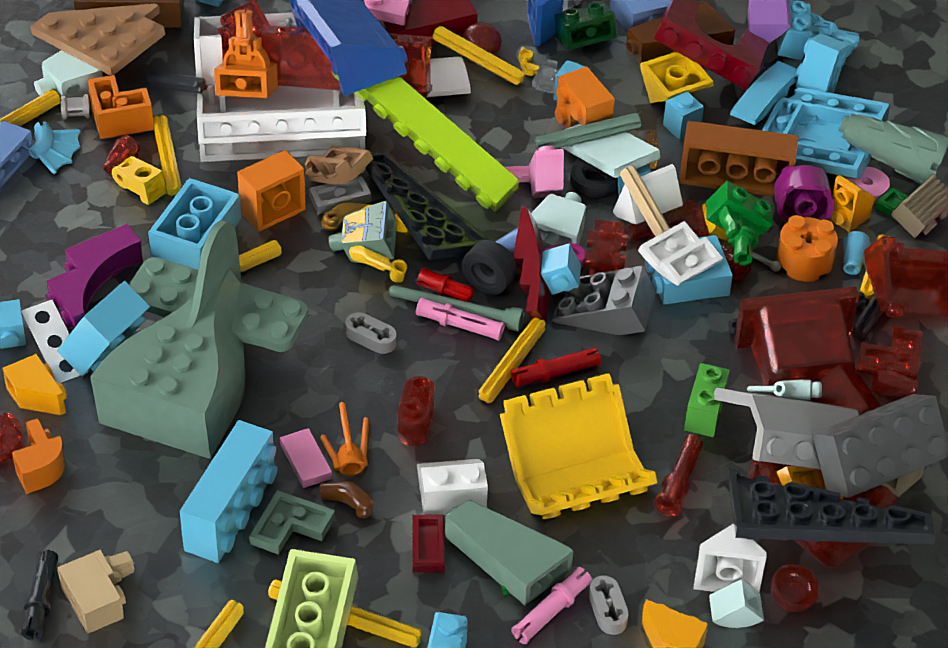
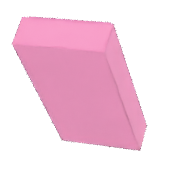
[280,428,332,488]

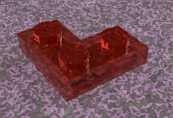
[856,327,923,382]

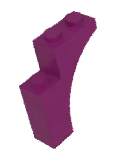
[45,224,143,331]

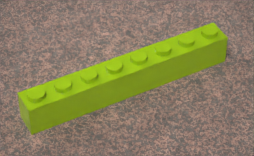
[332,72,519,212]

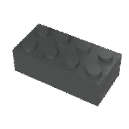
[812,394,948,497]

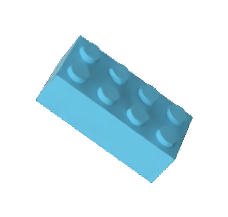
[180,420,277,563]

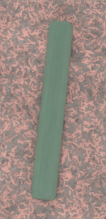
[535,113,641,151]

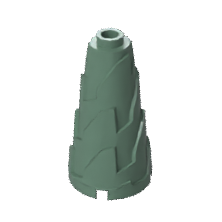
[838,114,948,185]

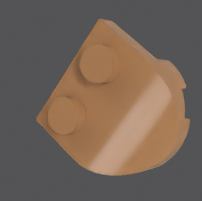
[304,145,374,184]

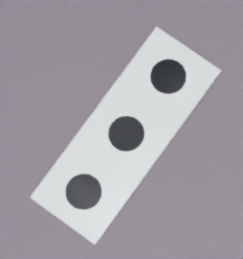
[21,300,88,383]

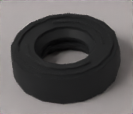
[570,159,618,198]

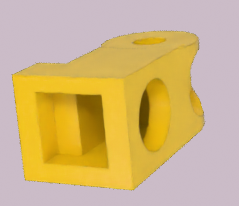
[112,156,167,205]

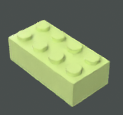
[265,549,358,648]

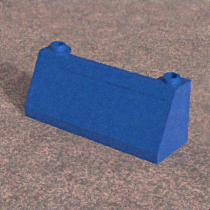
[289,0,408,96]

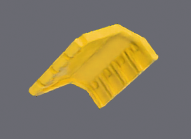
[500,373,657,519]

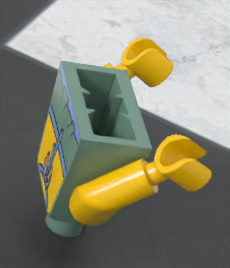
[329,201,408,283]

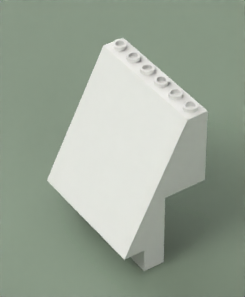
[194,13,366,162]

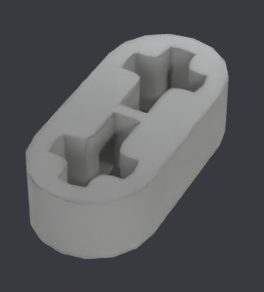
[345,312,396,354]
[589,575,629,635]

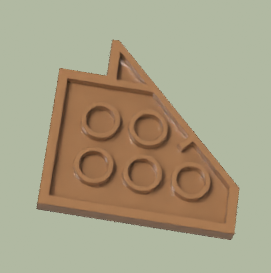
[31,3,165,76]

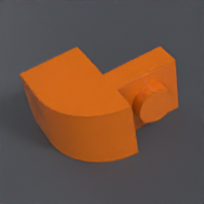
[12,418,65,494]

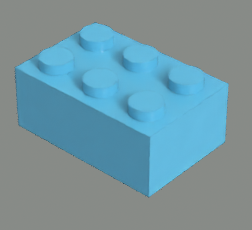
[148,178,242,270]
[57,281,150,376]

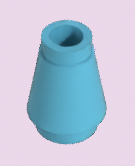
[843,231,872,275]

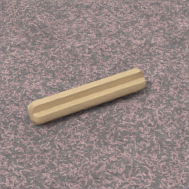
[620,165,670,237]

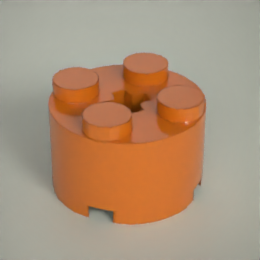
[776,215,838,282]

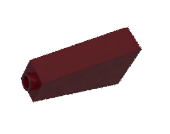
[381,0,478,51]

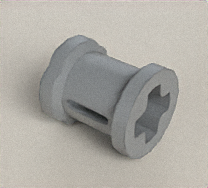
[61,94,91,120]

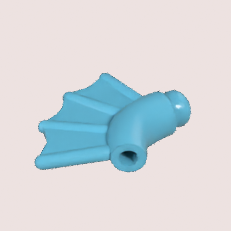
[28,121,81,174]

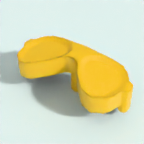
[518,47,540,76]

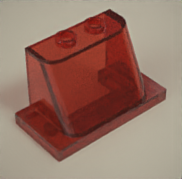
[734,286,859,386]

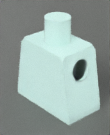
[34,50,103,100]
[531,192,586,247]

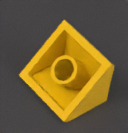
[640,52,714,103]

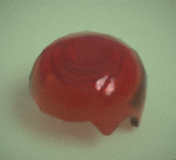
[462,22,502,55]
[770,564,820,613]

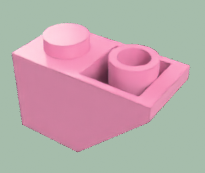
[528,146,564,199]

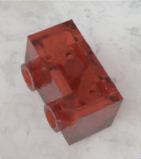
[584,220,628,275]

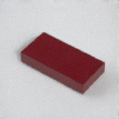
[412,515,445,572]

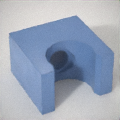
[610,0,671,34]

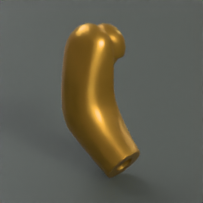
[321,202,369,231]

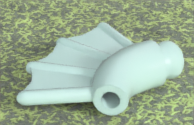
[747,380,822,400]

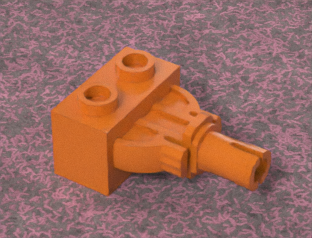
[214,10,278,98]

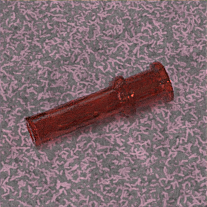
[654,434,704,516]

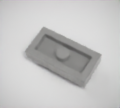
[309,175,371,215]

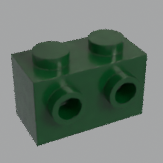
[555,2,617,50]

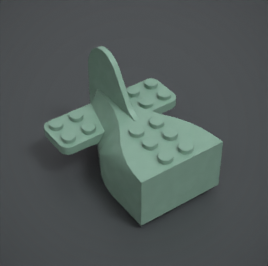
[90,221,308,459]

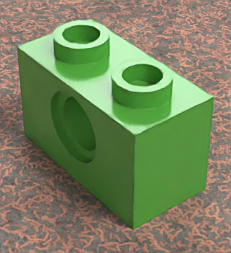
[684,363,730,437]

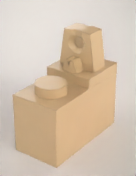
[58,550,134,634]

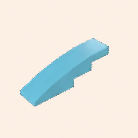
[730,61,798,125]

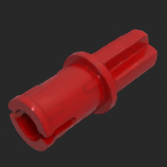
[417,268,474,303]

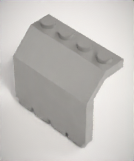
[714,388,859,469]

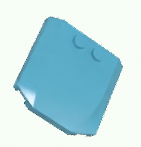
[762,87,890,179]

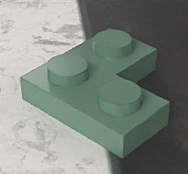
[249,490,335,554]

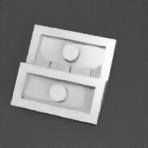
[409,56,471,98]
[638,221,723,286]

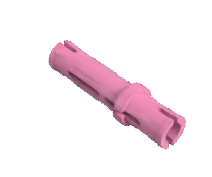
[416,297,505,341]
[511,567,592,644]

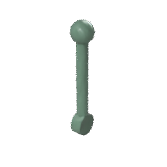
[730,245,782,272]

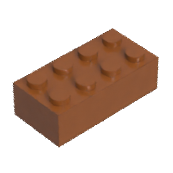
[679,121,799,197]

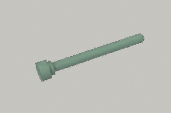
[389,285,525,332]

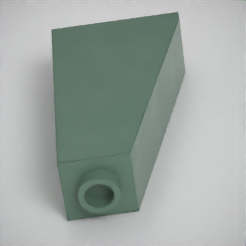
[445,500,573,605]

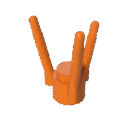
[320,402,369,476]

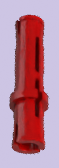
[511,347,601,388]

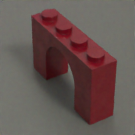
[653,0,768,90]

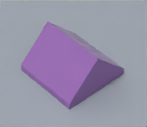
[748,0,791,44]

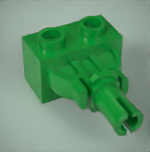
[706,181,773,266]

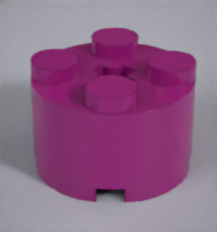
[774,165,834,223]

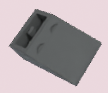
[552,266,656,336]

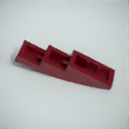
[513,207,549,323]

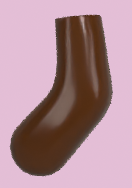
[320,481,374,518]

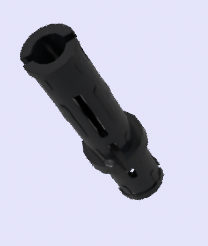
[21,550,59,641]

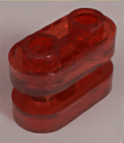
[397,376,435,446]

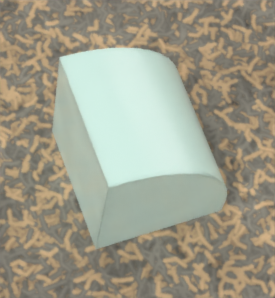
[709,579,764,628]

